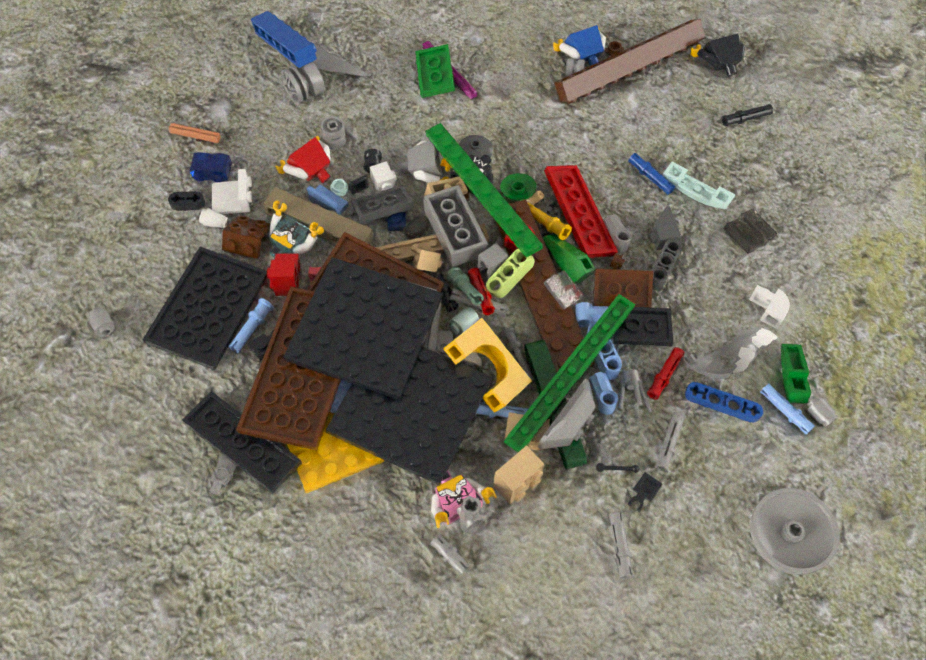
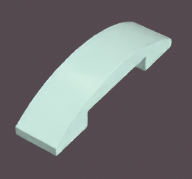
[663,162,735,209]

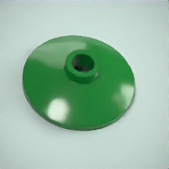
[500,173,536,201]

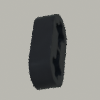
[168,191,205,211]

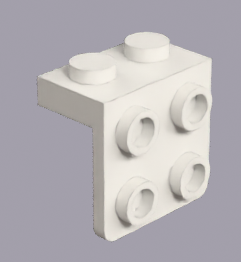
[212,169,252,214]

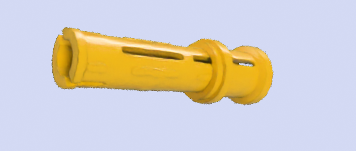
[528,203,572,240]

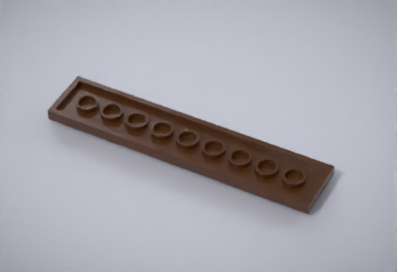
[492,199,595,372]

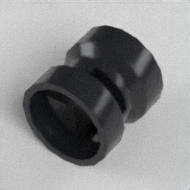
[363,149,382,173]

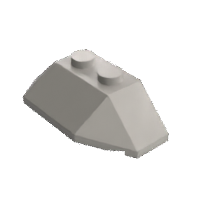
[538,378,595,449]

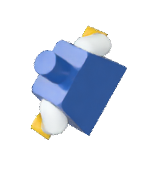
[553,25,606,66]

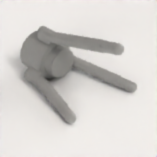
[619,370,652,413]

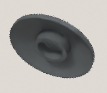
[459,135,493,159]

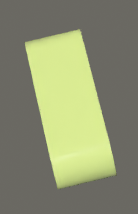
[486,248,535,298]

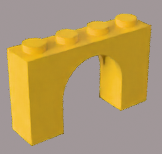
[443,318,532,413]

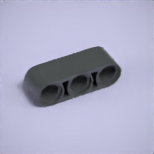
[651,238,682,290]

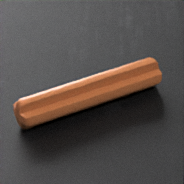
[169,123,221,143]

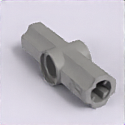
[456,495,484,534]

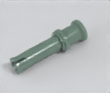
[446,267,484,305]

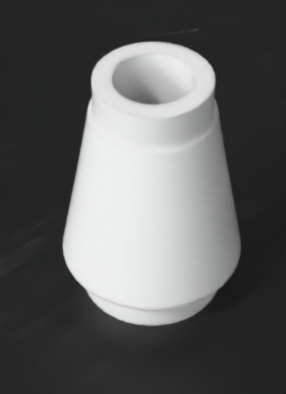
[199,208,229,228]

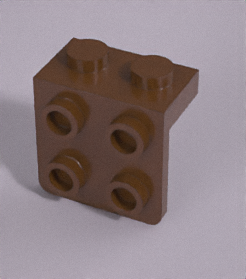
[222,216,270,259]

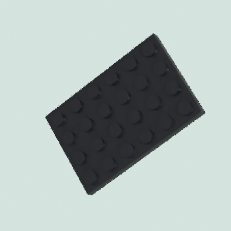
[142,247,267,370]

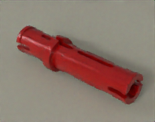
[468,268,495,315]
[647,347,685,400]

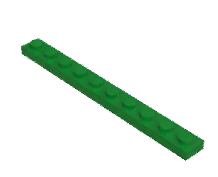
[425,123,543,258]
[504,294,635,452]

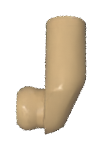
[520,190,544,205]

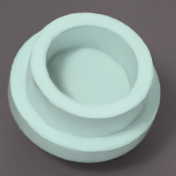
[330,179,348,196]

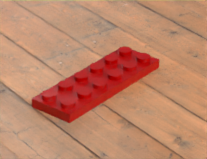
[544,165,618,258]

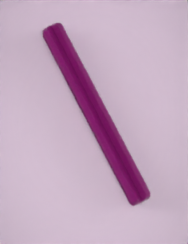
[422,41,477,99]

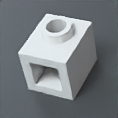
[370,161,397,192]

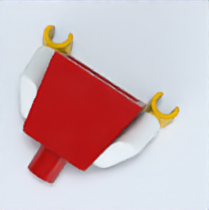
[275,136,331,183]

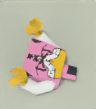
[431,471,497,528]

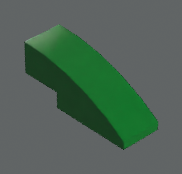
[781,344,812,404]

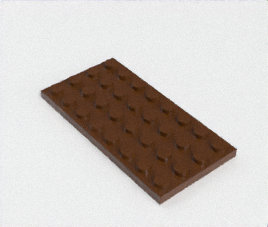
[236,287,341,451]

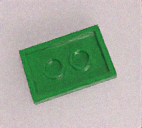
[415,44,455,98]

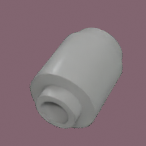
[89,307,115,337]
[807,397,838,428]

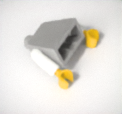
[399,140,450,183]

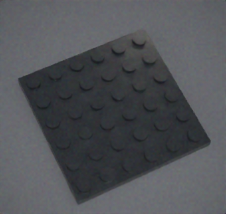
[283,257,443,400]
[326,346,493,486]

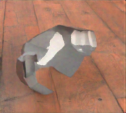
[683,327,777,379]

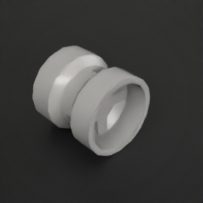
[566,58,585,76]

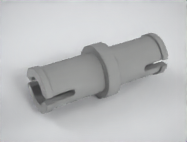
[430,534,470,576]

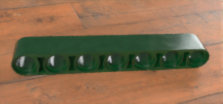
[524,339,587,470]

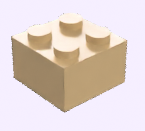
[493,445,544,504]

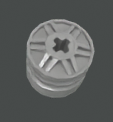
[280,62,325,104]

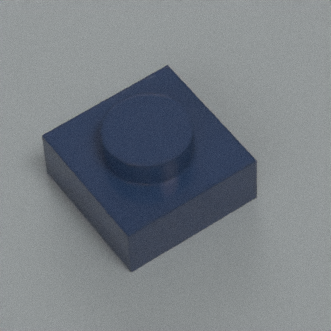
[387,212,407,231]

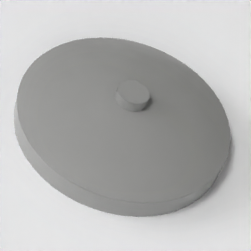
[750,488,839,575]

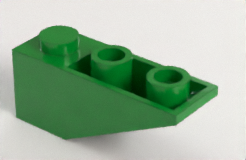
[543,234,595,285]

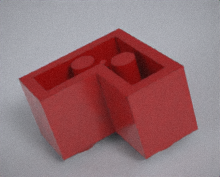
[267,254,301,296]

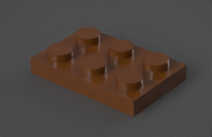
[593,268,653,308]

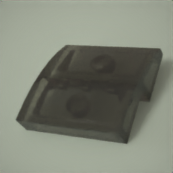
[723,209,778,254]

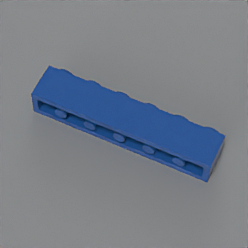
[251,11,317,68]

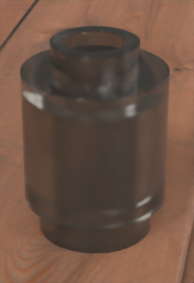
[403,214,430,240]

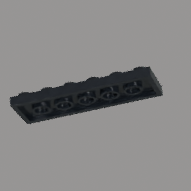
[182,391,302,494]

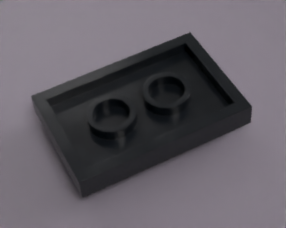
[613,307,673,346]

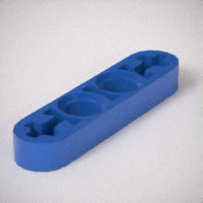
[685,382,763,423]

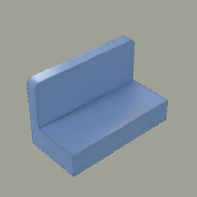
[307,185,349,215]

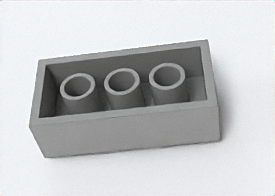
[424,185,488,267]

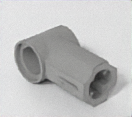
[604,214,632,253]

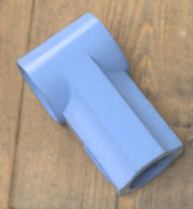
[575,302,608,327]
[589,372,618,415]

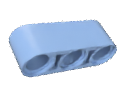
[586,322,622,380]

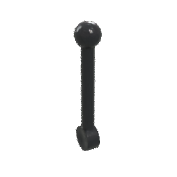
[596,463,640,473]

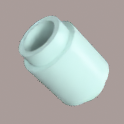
[450,307,479,335]

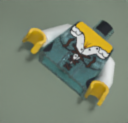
[269,201,324,259]

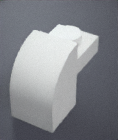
[749,285,790,329]

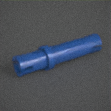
[628,153,676,195]

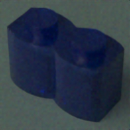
[189,152,232,182]

